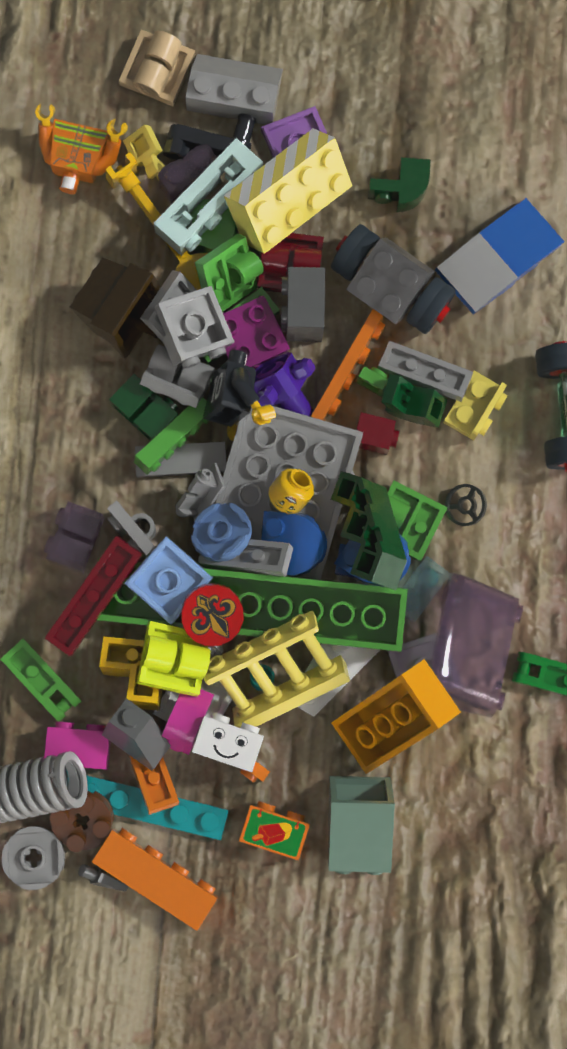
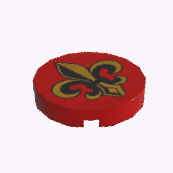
[181,583,244,646]

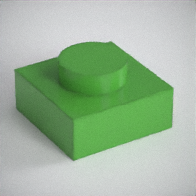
[357,366,388,397]

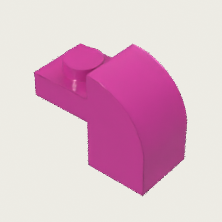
[162,689,214,755]

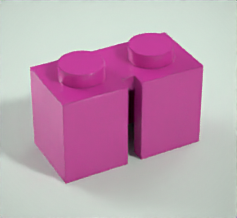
[44,722,111,770]

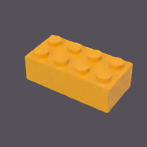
[331,659,461,774]

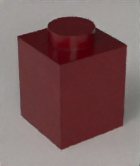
[356,412,400,455]

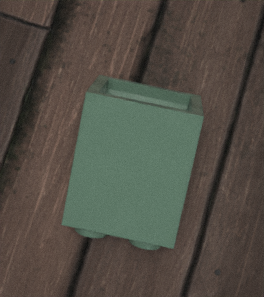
[328,776,395,875]

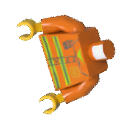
[35,103,128,194]

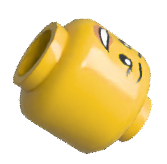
[268,468,314,514]

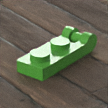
[0,638,82,722]

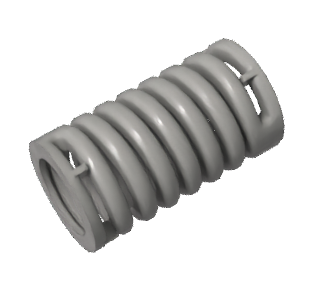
[0,751,88,824]

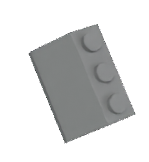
[186,54,283,125]

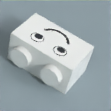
[192,713,264,772]

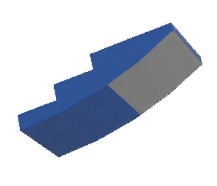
[435,198,565,315]

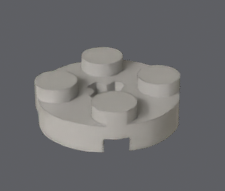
[2,826,65,890]

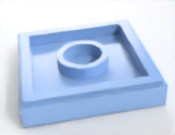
[125,536,213,625]

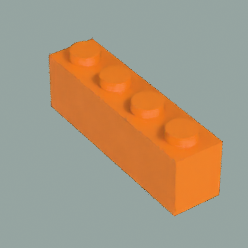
[92,828,218,931]

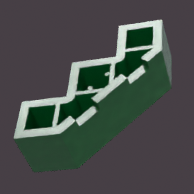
[330,471,407,590]

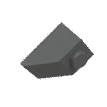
[102,698,170,771]

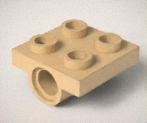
[119,29,196,106]

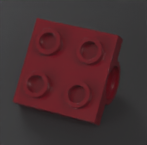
[258,233,324,293]

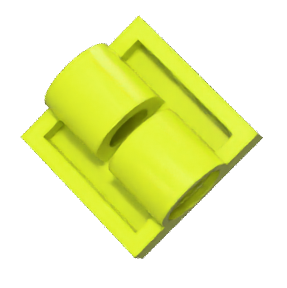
[136,621,210,697]

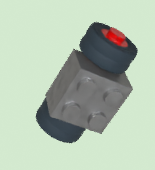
[331,224,456,334]

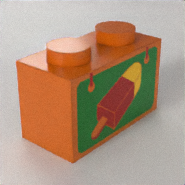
[239,801,310,861]

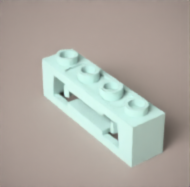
[154,138,263,256]

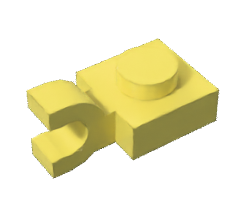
[123,125,170,181]

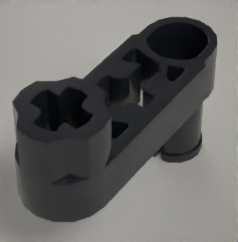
[162,113,256,162]

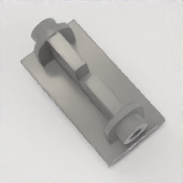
[176,463,225,521]

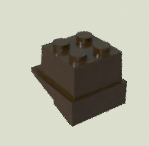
[69,257,160,359]

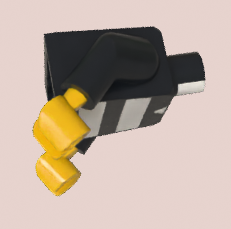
[203,350,276,441]

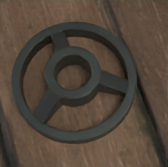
[445,484,487,526]

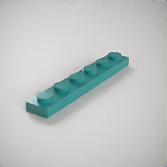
[67,772,229,840]

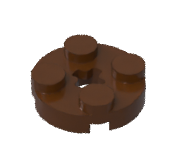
[50,791,114,852]

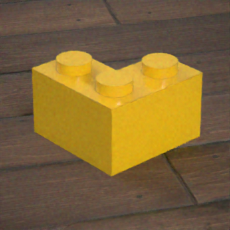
[99,636,163,711]

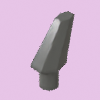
[78,864,128,891]

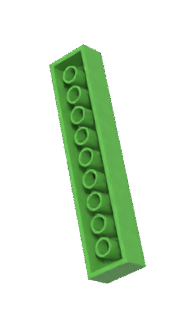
[97,558,408,652]

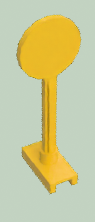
[106,152,208,290]

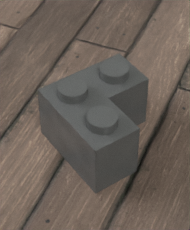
[281,267,325,342]

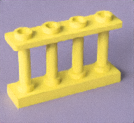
[204,611,350,728]

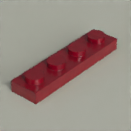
[45,536,143,656]

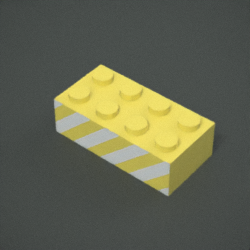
[224,128,352,254]

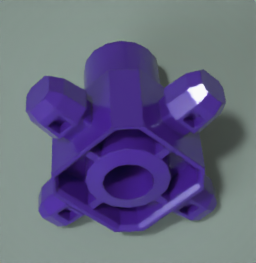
[254,352,315,417]

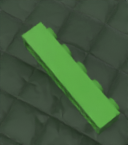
[134,398,209,475]

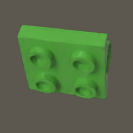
[195,233,263,312]
[387,480,448,562]

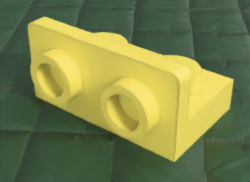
[443,370,508,441]

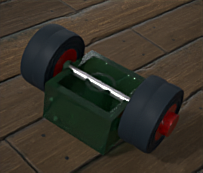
[535,341,567,472]

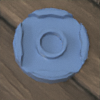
[191,502,252,562]

